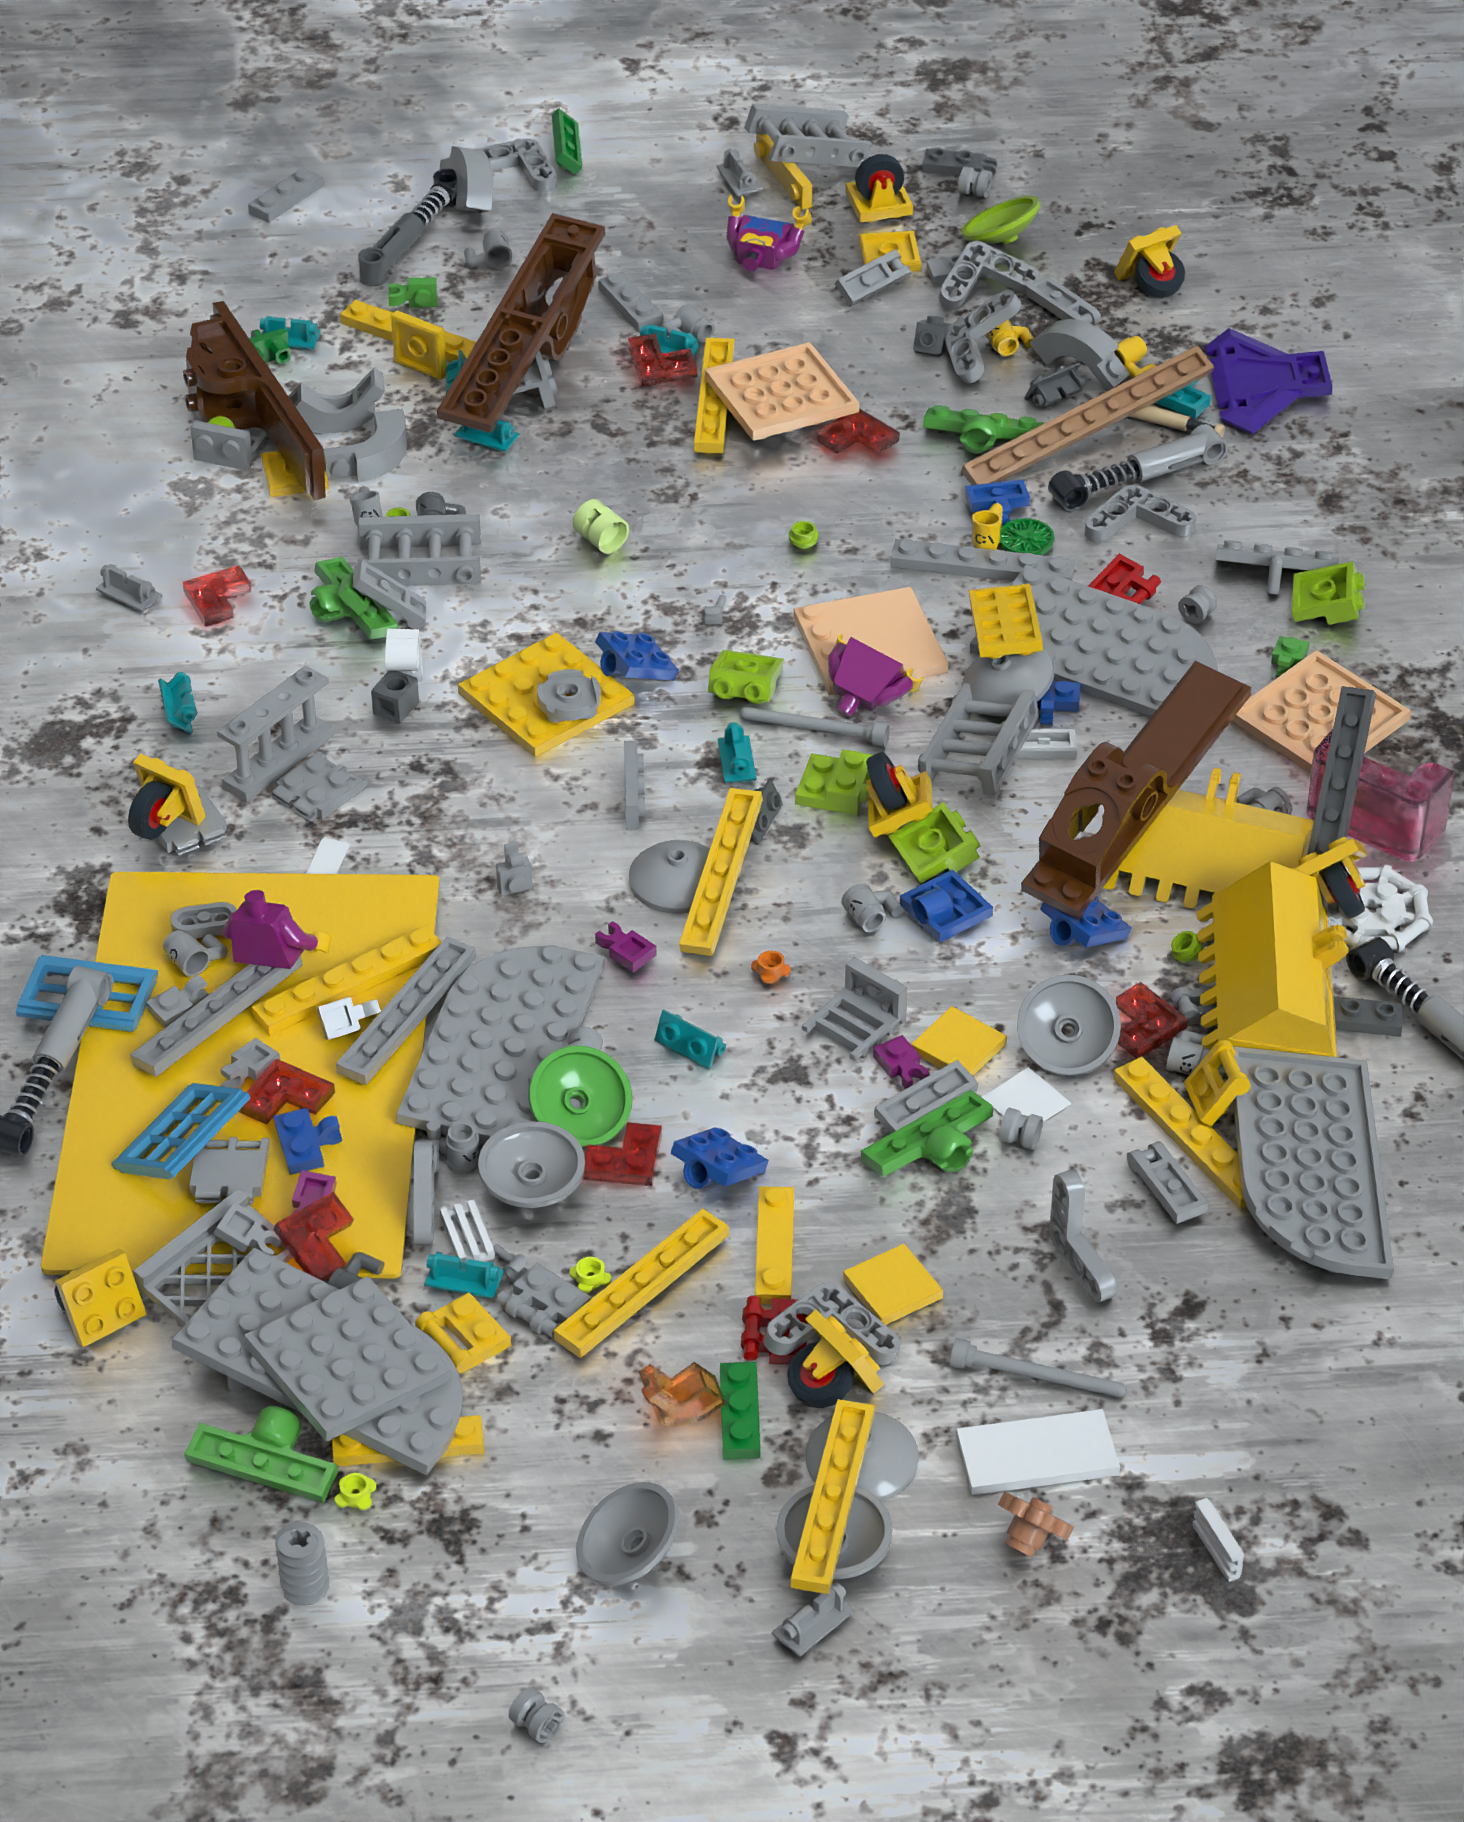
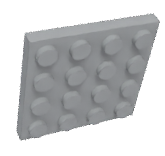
[244,1276,452,1442]

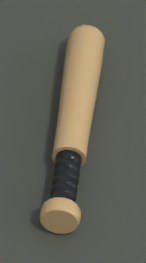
[1128,405,1225,438]

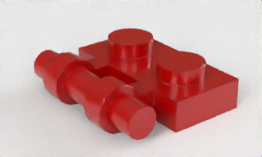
[1088,553,1161,604]
[740,1295,808,1365]

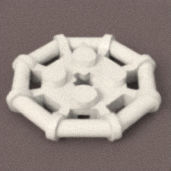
[1318,864,1433,953]

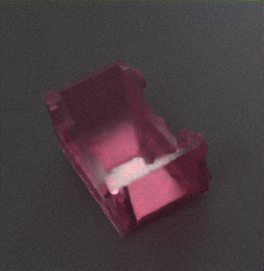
[1306,729,1455,861]

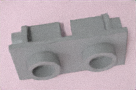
[716,148,762,196]
[96,564,162,613]
[772,1583,854,1657]

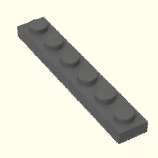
[1307,686,1376,881]

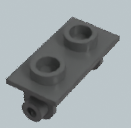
[1024,362,1086,407]
[752,779,783,845]

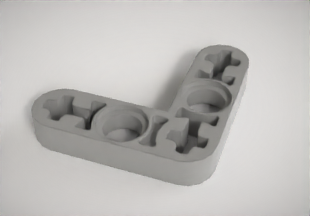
[474,138,557,192]
[939,241,1040,310]
[945,290,1021,384]
[1085,485,1196,542]
[414,1139,439,1245]
[1049,1169,1117,1303]
[763,1282,901,1365]

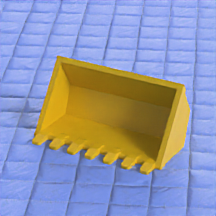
[1103,768,1314,909]
[1197,861,1349,1057]

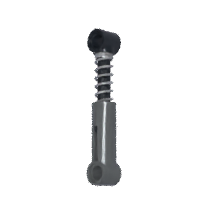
[358,169,457,287]

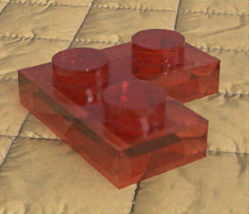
[628,333,698,387]
[816,408,900,454]
[182,565,252,627]
[1115,982,1188,1059]
[238,1058,335,1124]
[582,1122,662,1186]
[273,1192,354,1281]

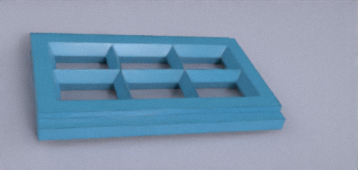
[16,955,158,1032]
[111,1083,251,1180]

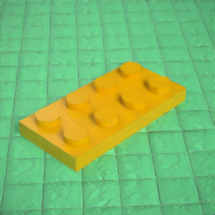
[969,584,1043,659]

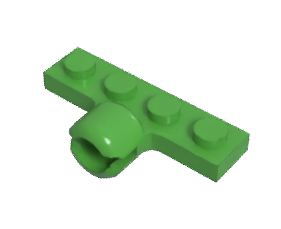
[923,405,1044,454]
[309,557,399,640]
[861,1090,993,1177]
[184,1406,339,1503]

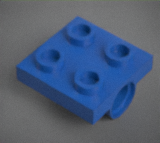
[595,631,679,680]
[900,869,993,943]
[1040,896,1132,948]
[670,1127,769,1189]

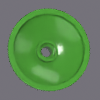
[529,1046,632,1148]

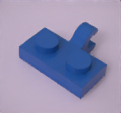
[965,479,1030,526]
[1037,681,1080,725]
[273,1108,342,1175]

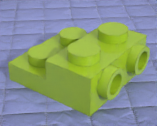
[1292,561,1366,625]
[708,650,784,704]
[795,749,872,816]
[888,802,981,885]

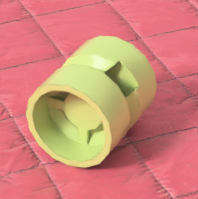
[573,499,629,554]

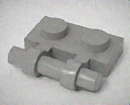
[496,1262,592,1338]

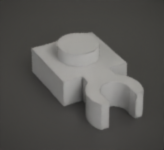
[214,1202,283,1256]

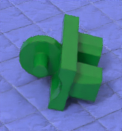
[249,328,290,364]

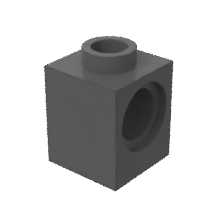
[371,671,419,724]

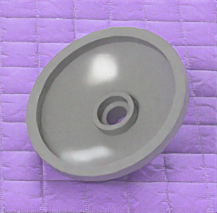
[962,649,1054,716]
[629,840,710,913]
[1017,975,1121,1076]
[478,1121,585,1208]
[806,1412,919,1501]
[576,1482,679,1586]
[777,1485,892,1579]

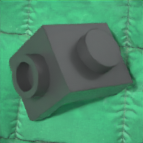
[913,316,951,355]

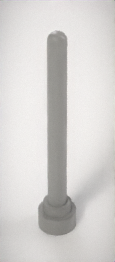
[740,707,890,747]
[950,1338,1127,1397]

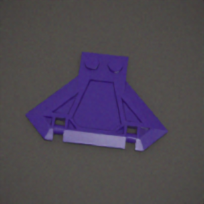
[1205,328,1333,435]

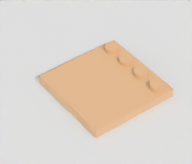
[705,342,859,440]
[793,587,948,695]
[1232,650,1411,781]

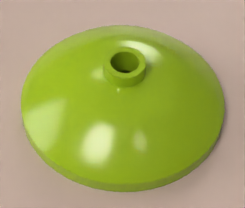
[961,196,1040,244]

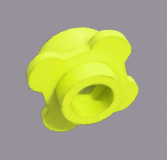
[569,1257,612,1293]
[335,1473,376,1510]

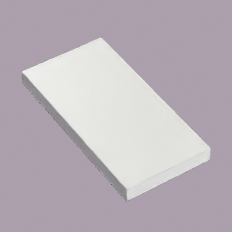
[956,1409,1120,1495]

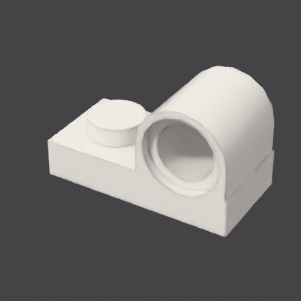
[385,629,423,682]

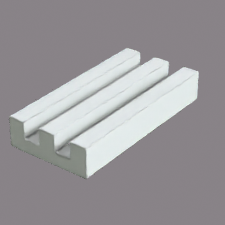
[1016,729,1077,759]
[440,1200,495,1263]
[1192,1498,1244,1582]

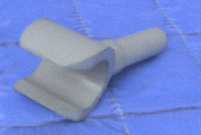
[705,595,727,625]
[493,1244,528,1282]

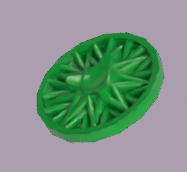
[999,518,1055,555]

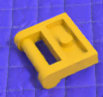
[1184,1040,1251,1127]
[415,1292,511,1373]

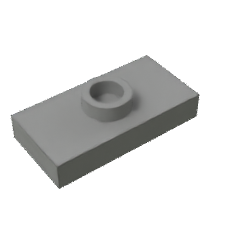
[927,254,987,285]

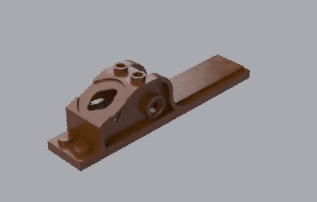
[437,213,605,433]
[183,301,326,501]
[1021,660,1251,919]

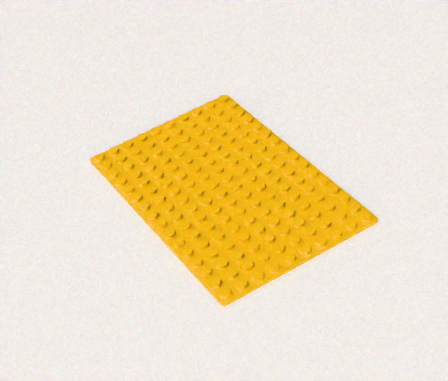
[41,872,440,1279]

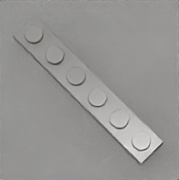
[890,539,1075,581]
[336,937,476,1085]
[130,956,303,1077]

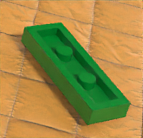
[551,108,583,175]
[720,1362,761,1459]

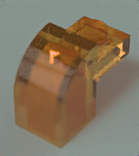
[639,1362,726,1427]

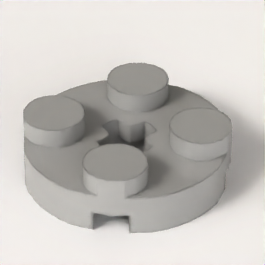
[537,669,601,723]

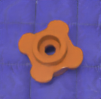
[751,950,791,984]

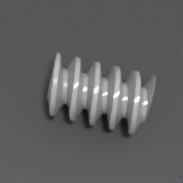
[275,1522,329,1606]

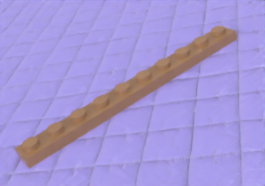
[961,345,1214,485]

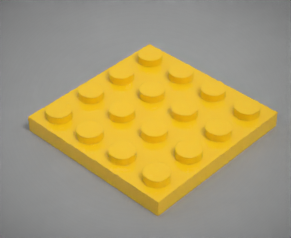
[458,632,634,758]

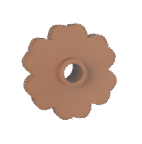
[998,1491,1074,1557]

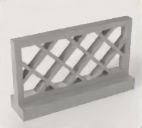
[133,1188,299,1327]

